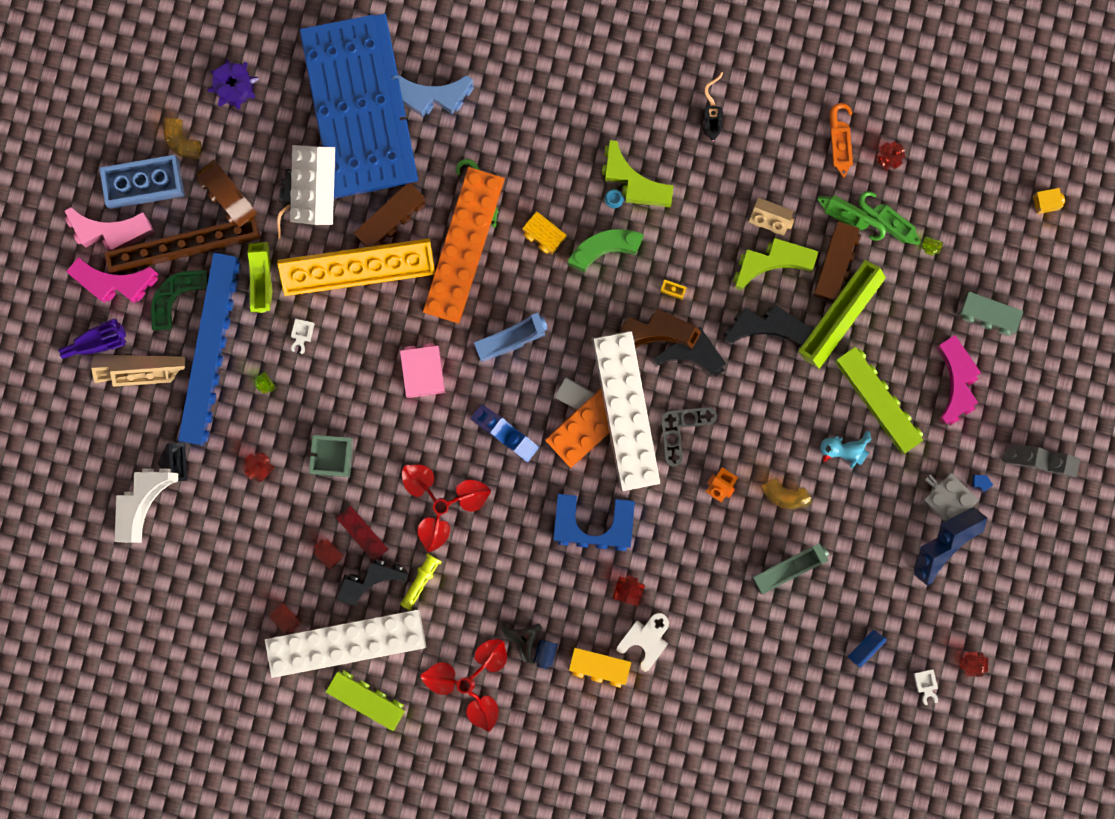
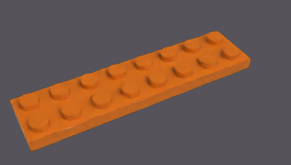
[423,167,505,324]

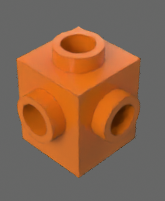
[706,467,738,503]

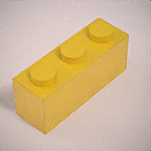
[569,647,631,688]

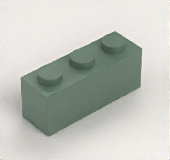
[958,292,1023,336]

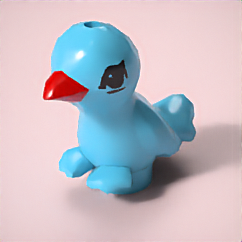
[820,431,871,469]

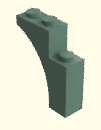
[752,543,829,595]

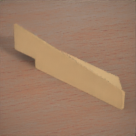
[91,355,185,387]

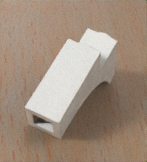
[114,469,178,543]

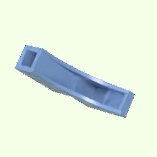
[392,75,474,117]
[474,313,547,362]

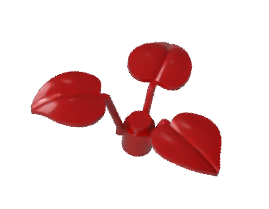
[402,465,491,552]
[420,639,507,732]

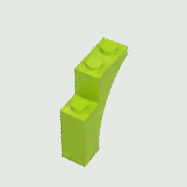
[602,140,674,208]
[733,238,819,291]

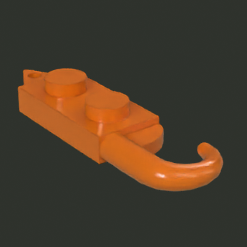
[829,103,853,178]

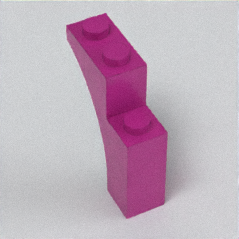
[66,257,159,303]
[936,335,981,426]

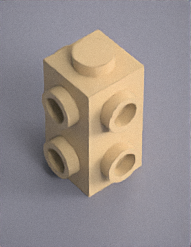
[749,198,795,235]

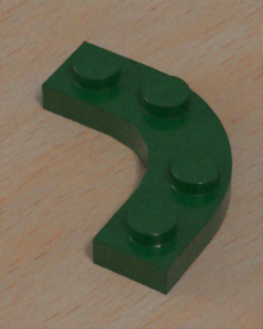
[151,270,208,331]

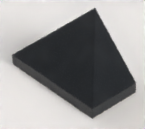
[157,443,187,481]

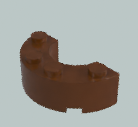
[196,159,257,227]

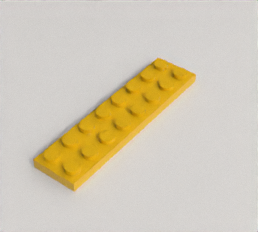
[278,238,435,296]

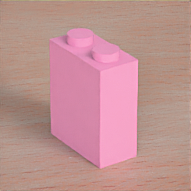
[400,343,445,398]

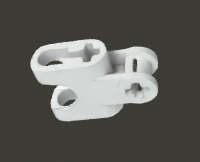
[616,613,669,672]

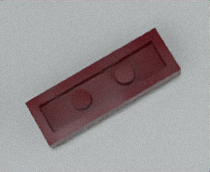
[336,506,389,560]

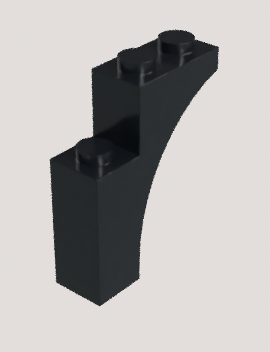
[723,305,813,348]

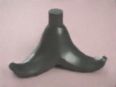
[501,622,542,664]

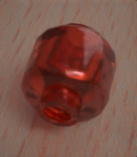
[960,651,988,677]

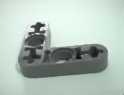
[661,407,717,467]

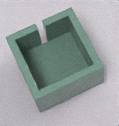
[309,435,353,478]

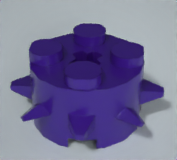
[207,59,258,109]

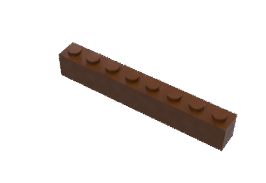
[104,217,261,275]

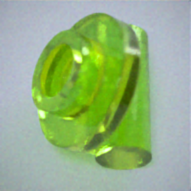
[922,236,944,256]
[255,372,276,394]

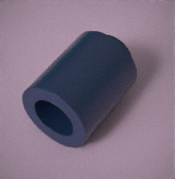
[534,639,558,669]

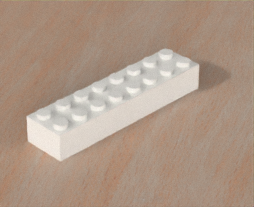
[592,331,660,491]
[265,610,427,678]

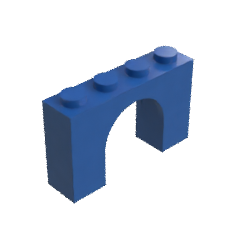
[554,494,635,551]

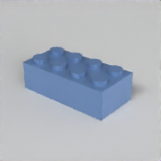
[100,155,185,209]

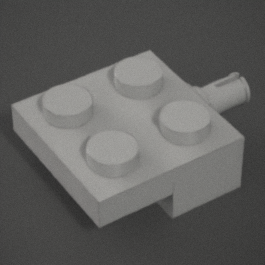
[922,473,979,522]

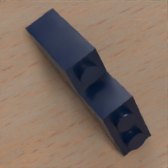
[914,507,988,586]

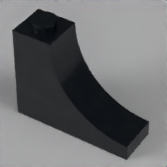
[652,327,726,377]

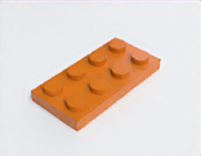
[545,388,609,468]

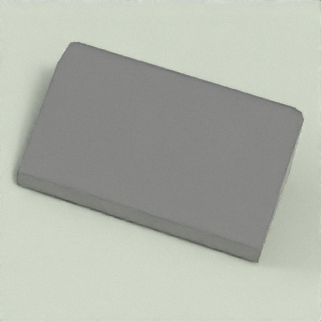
[555,377,595,410]

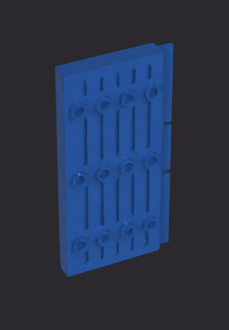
[299,14,418,199]

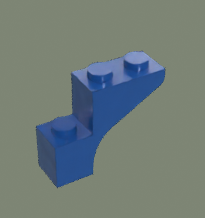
[470,404,539,463]

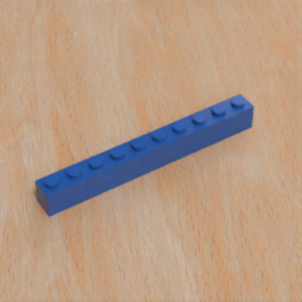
[178,253,241,446]

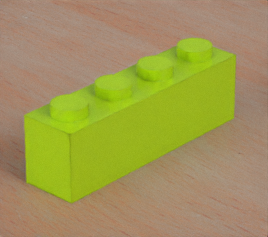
[326,670,406,731]

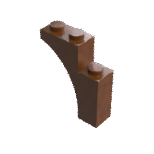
[620,309,701,349]

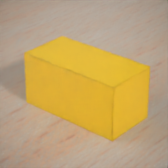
[660,279,687,300]

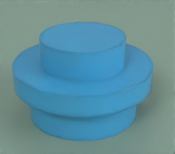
[605,189,624,209]

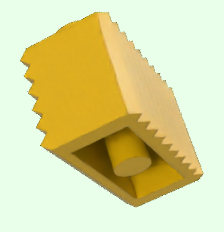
[523,211,567,255]

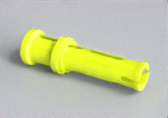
[400,553,442,611]

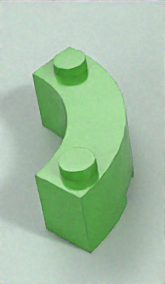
[568,229,644,273]

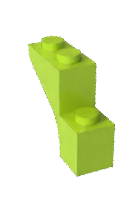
[248,242,273,313]

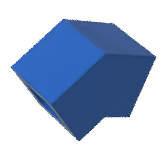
[972,475,993,493]

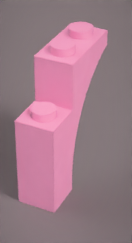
[65,208,155,251]

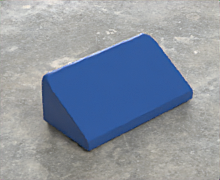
[848,630,887,667]

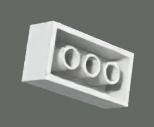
[290,145,335,225]

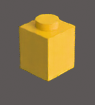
[1033,188,1065,214]

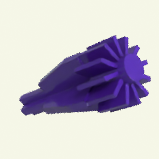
[58,319,127,359]

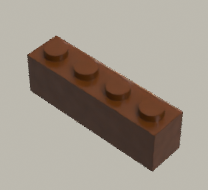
[354,183,426,247]
[813,221,861,303]

